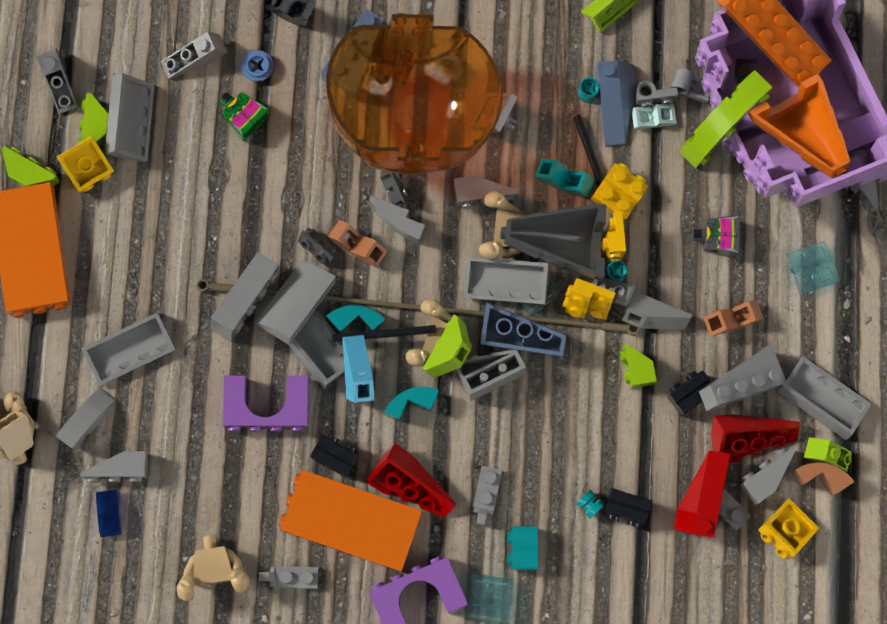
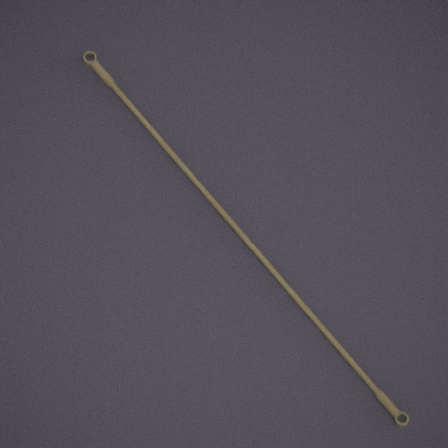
[196,279,639,336]

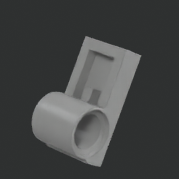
[670,68,710,104]
[635,81,678,107]
[592,278,634,307]

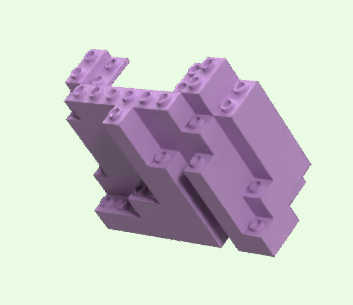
[695,0,887,208]

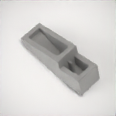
[369,196,425,244]
[56,389,115,450]

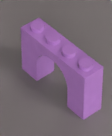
[223,376,309,432]
[369,556,468,624]

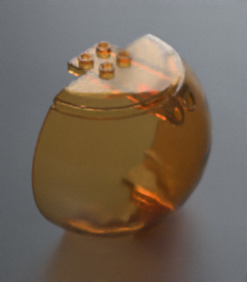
[326,13,503,175]

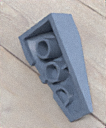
[595,60,637,147]

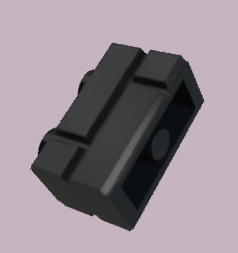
[667,370,712,416]
[310,434,360,478]
[603,488,652,528]

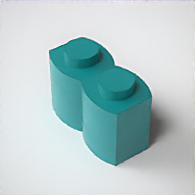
[507,526,538,570]

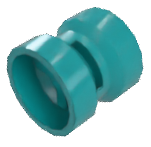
[578,77,600,103]
[605,260,627,282]
[576,489,605,519]

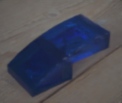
[96,489,122,537]

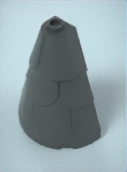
[500,204,606,282]

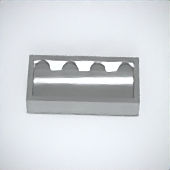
[105,73,155,162]
[463,257,551,305]
[255,261,336,345]
[288,310,345,390]
[81,312,176,386]
[777,356,871,440]

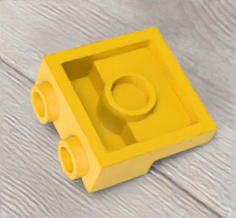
[56,136,114,192]
[591,163,649,222]
[601,211,626,264]
[562,278,616,320]
[758,498,819,560]

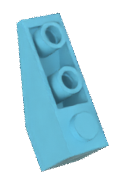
[343,335,374,403]

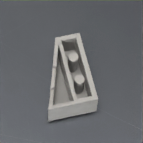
[454,349,526,402]

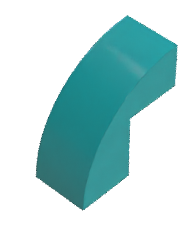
[535,158,595,197]
[327,304,385,331]
[384,387,439,421]

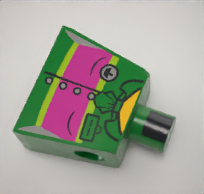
[220,92,270,142]

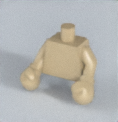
[479,191,525,259]
[406,298,472,367]
[0,391,35,465]
[177,535,250,601]

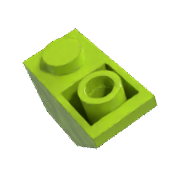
[620,344,657,389]
[804,437,852,472]

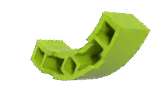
[679,70,772,168]

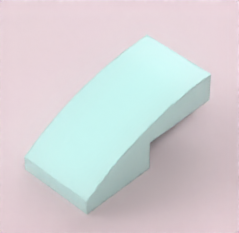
[631,104,677,129]

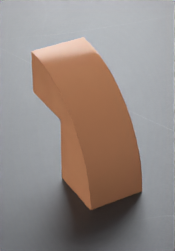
[328,220,388,268]
[703,300,764,337]
[792,463,854,495]

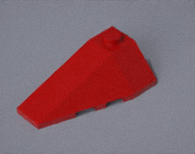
[711,414,801,463]
[366,442,456,518]
[674,450,730,538]

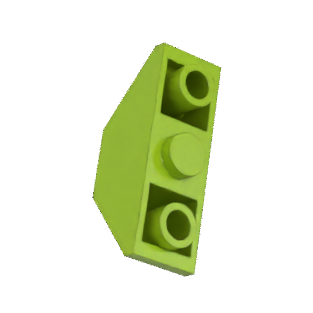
[77,93,109,148]
[2,146,60,187]
[422,315,471,378]

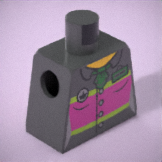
[692,215,740,258]

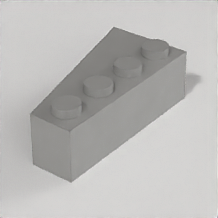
[210,252,279,342]
[699,344,787,411]

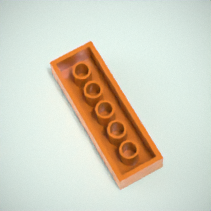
[716,0,832,88]

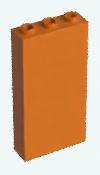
[0,182,72,318]
[279,470,422,573]

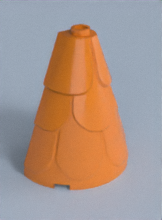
[748,74,850,179]

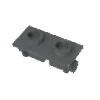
[380,166,412,207]
[298,227,339,268]

